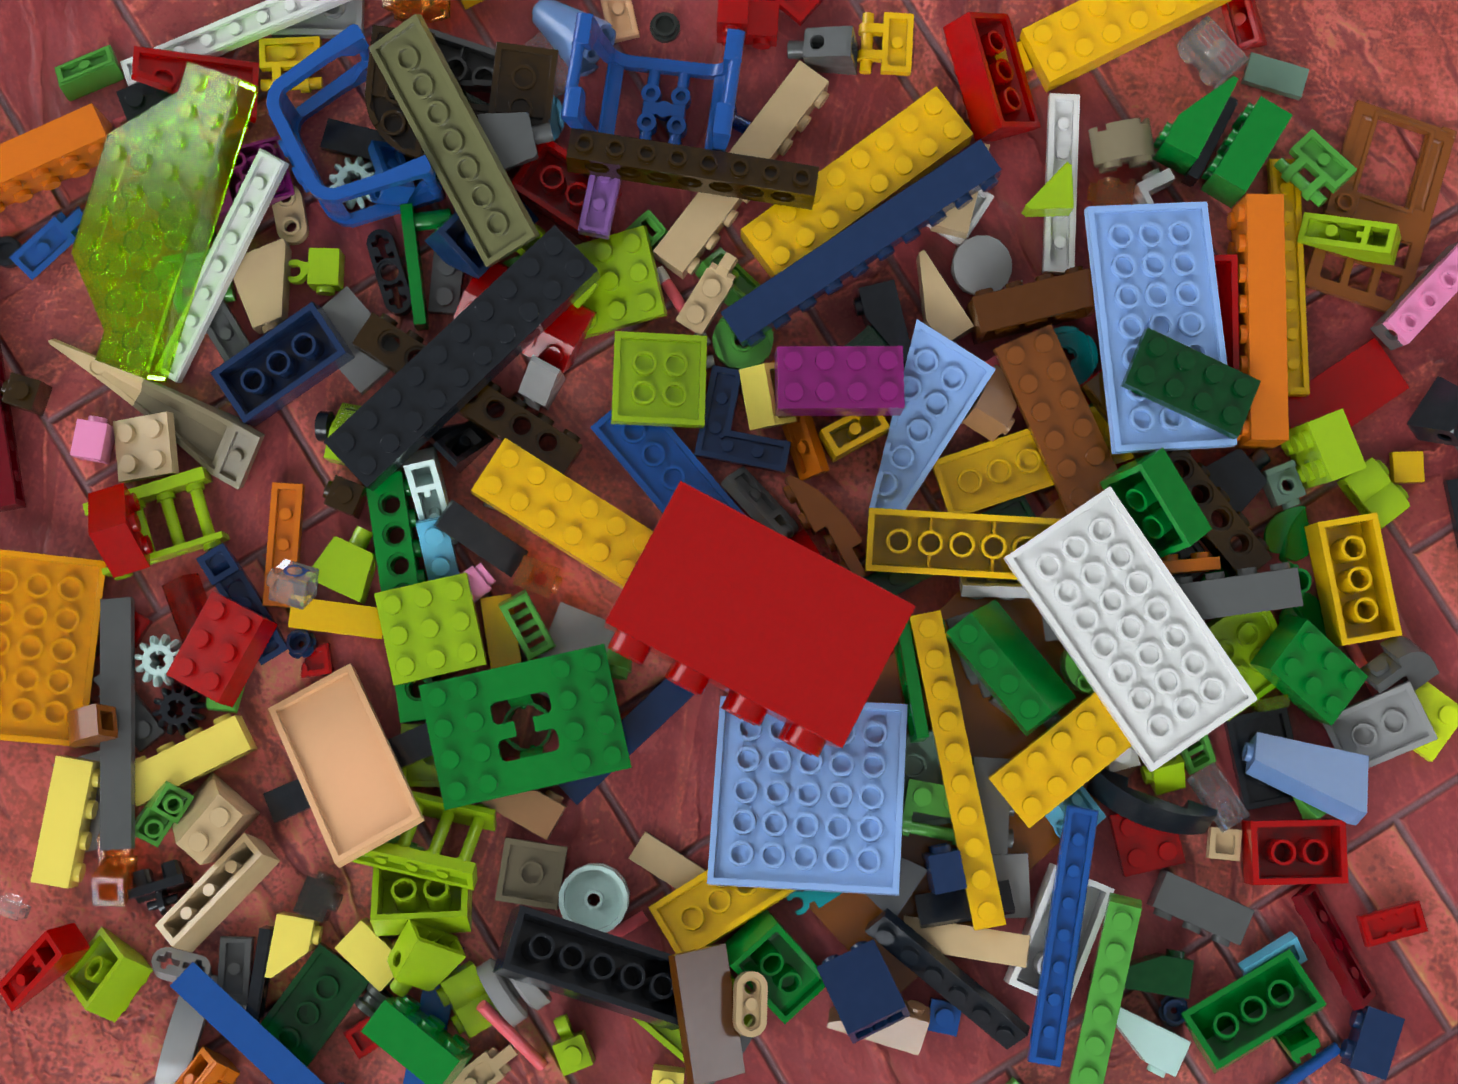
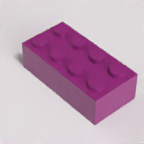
[775,346,905,416]

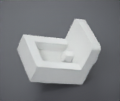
[1131,168,1175,204]

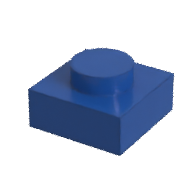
[928,997,961,1037]

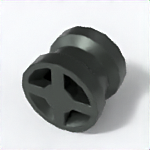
[355,983,393,1018]

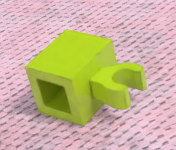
[288,248,345,296]
[552,1013,595,1077]

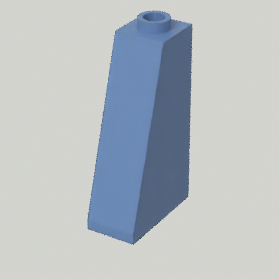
[1242,732,1369,826]

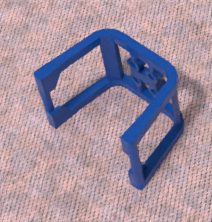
[561,13,746,152]
[266,24,445,228]

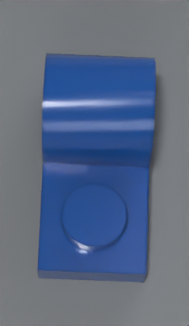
[368,140,415,206]

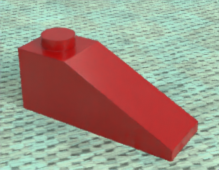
[0,922,91,1011]

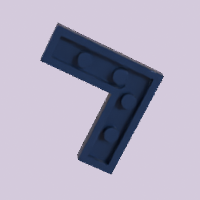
[694,365,791,474]

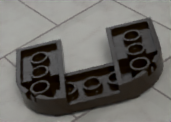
[365,25,559,161]

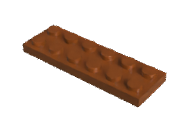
[993,324,1117,515]

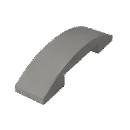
[154,974,218,1084]

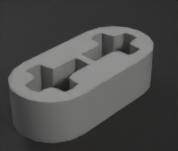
[151,947,212,982]

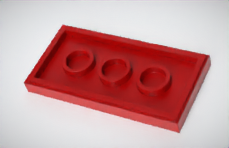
[1288,337,1410,429]

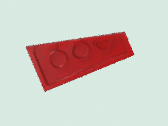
[131,46,259,123]

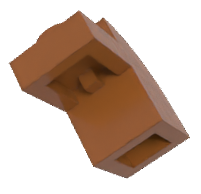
[67,703,118,748]

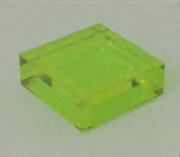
[1251,694,1290,712]

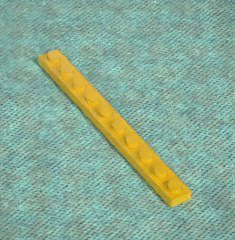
[909,610,1006,931]

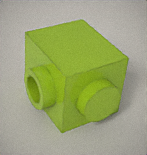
[1140,753,1186,795]

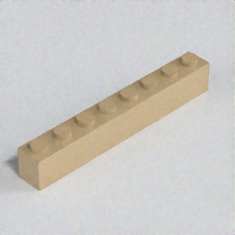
[653,60,830,279]

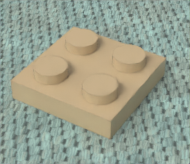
[113,411,179,483]

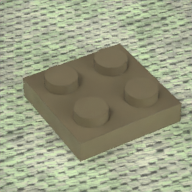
[495,837,568,910]

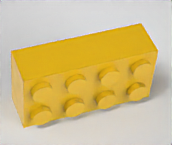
[1304,512,1402,647]

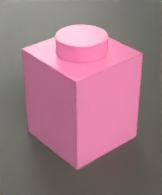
[70,415,114,464]

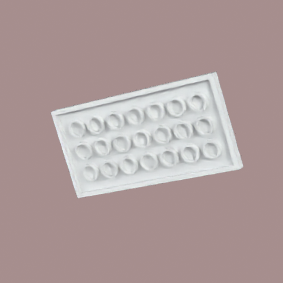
[1003,487,1258,772]

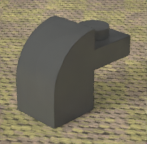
[1360,637,1439,694]

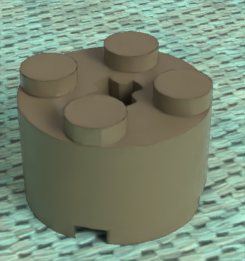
[1088,118,1155,174]

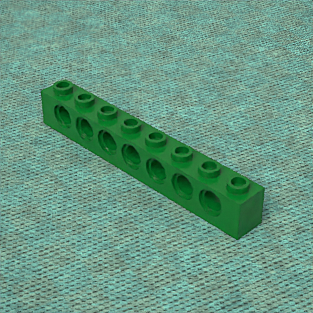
[366,471,441,723]

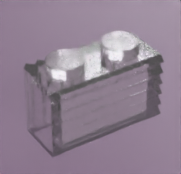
[1176,15,1249,89]

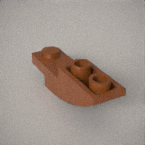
[782,475,867,578]

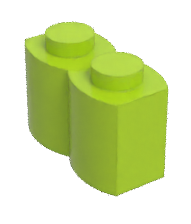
[1337,458,1410,529]
[435,961,502,1039]

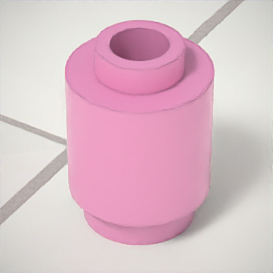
[463,562,496,603]

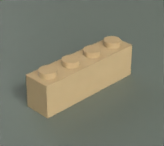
[155,833,280,953]

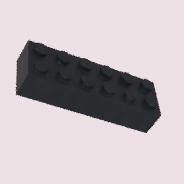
[493,905,679,1030]

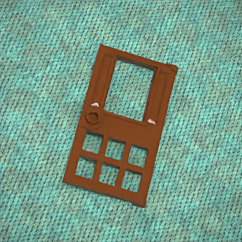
[1305,100,1457,313]

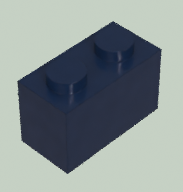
[922,843,967,895]
[1340,1005,1405,1080]

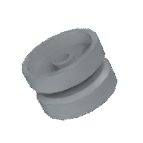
[476,958,552,1027]

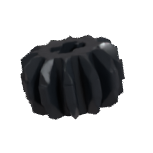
[152,683,206,736]

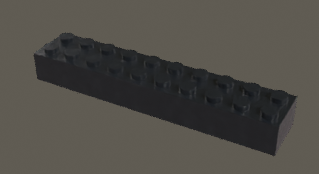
[324,225,601,491]

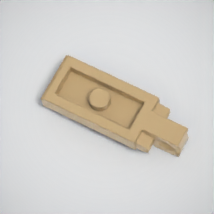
[675,252,739,335]
[452,1043,519,1084]

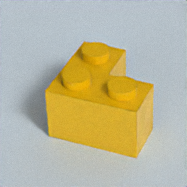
[818,416,890,462]

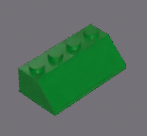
[946,599,1076,737]
[1181,949,1326,1074]

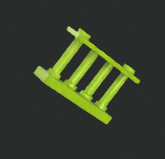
[82,466,230,580]
[352,791,497,890]

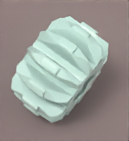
[329,157,375,209]
[134,634,181,687]

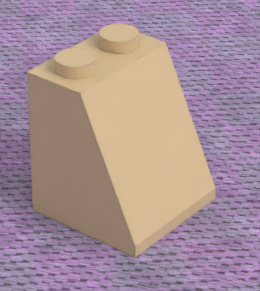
[172,772,260,865]

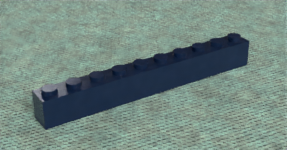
[721,139,1002,347]

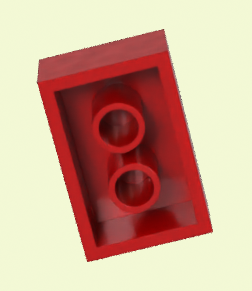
[512,141,622,243]
[166,591,278,708]
[1241,818,1349,885]

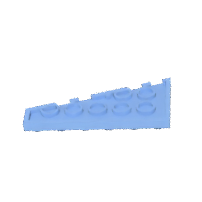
[869,319,996,510]

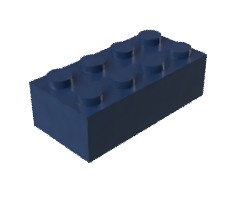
[210,302,355,427]

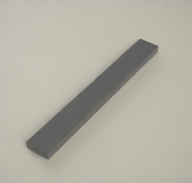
[100,597,135,851]

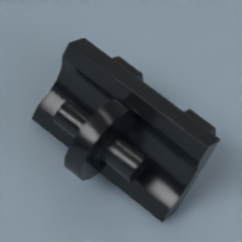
[127,860,193,916]

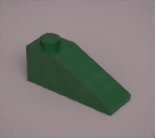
[1089,949,1194,999]

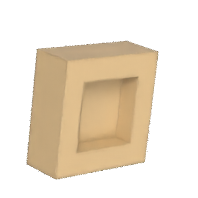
[1206,826,1242,861]

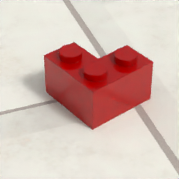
[717,0,780,50]
[88,482,153,578]

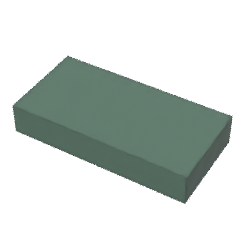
[1241,52,1310,100]

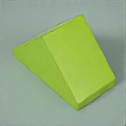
[1022,161,1074,217]

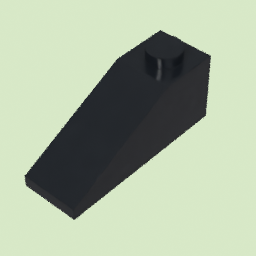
[853,280,911,369]

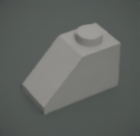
[518,355,566,411]

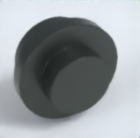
[650,12,680,43]

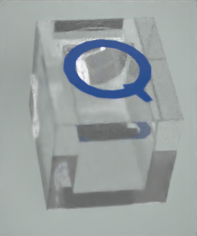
[266,559,319,610]

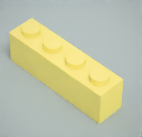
[135,713,258,806]
[31,755,100,889]

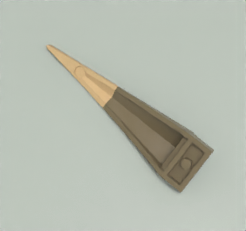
[48,339,265,490]

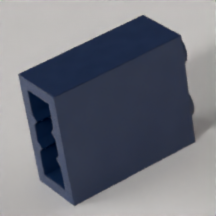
[816,939,911,1044]

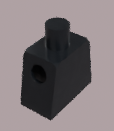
[1406,376,1458,447]
[1206,448,1271,512]

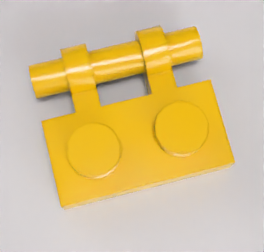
[857,12,914,76]
[259,36,323,93]

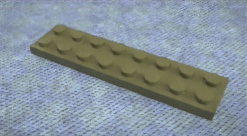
[368,14,540,267]

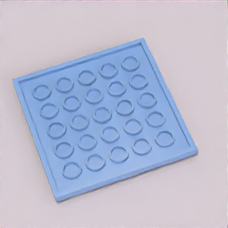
[707,696,908,896]

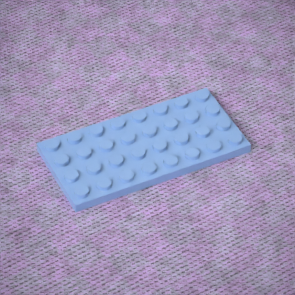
[1084,201,1237,454]

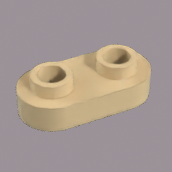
[272,185,309,245]
[733,971,768,1037]

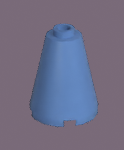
[532,0,616,77]

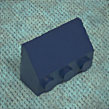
[425,198,539,279]

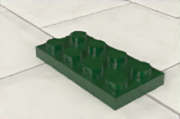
[1121,327,1261,439]
[260,943,370,1067]

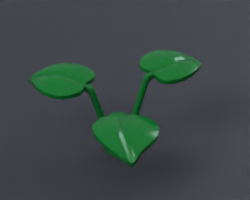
[1200,506,1326,636]

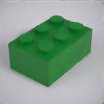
[1200,96,1293,208]
[1099,447,1212,558]
[1250,614,1368,726]
[361,995,475,1084]

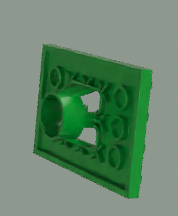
[419,644,632,810]

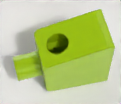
[306,526,377,604]
[387,919,466,997]

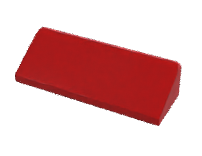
[1221,0,1267,53]

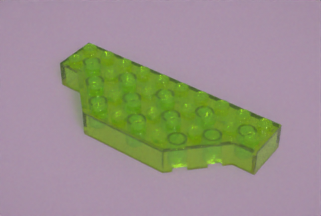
[71,61,259,382]

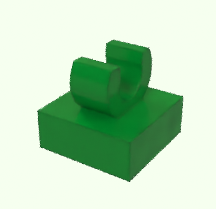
[1276,1021,1321,1064]

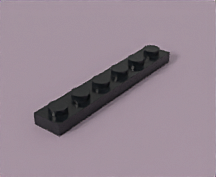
[865,908,1030,1050]

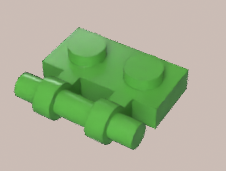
[1274,129,1357,207]

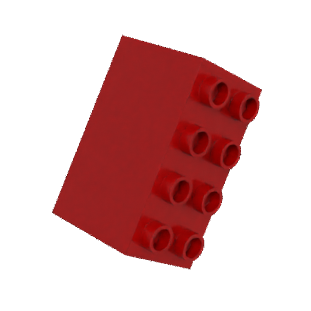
[604,481,916,757]

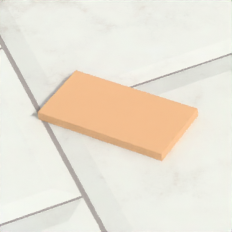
[268,663,425,868]

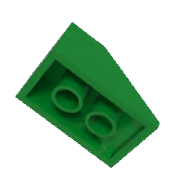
[1152,76,1239,175]
[724,909,825,1024]

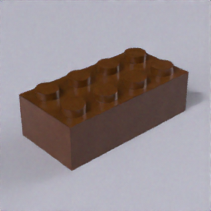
[965,266,1095,345]

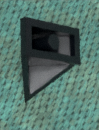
[428,421,494,473]

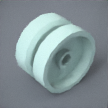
[558,863,630,933]

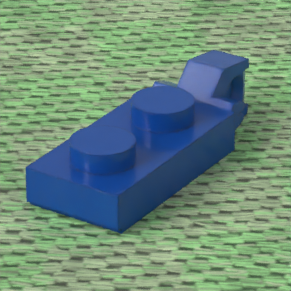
[9,206,88,280]

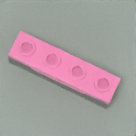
[1370,242,1458,350]

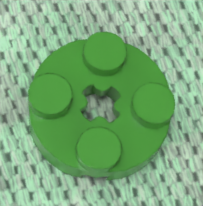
[712,316,774,370]

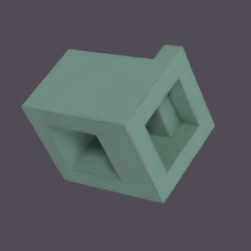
[1262,460,1307,510]

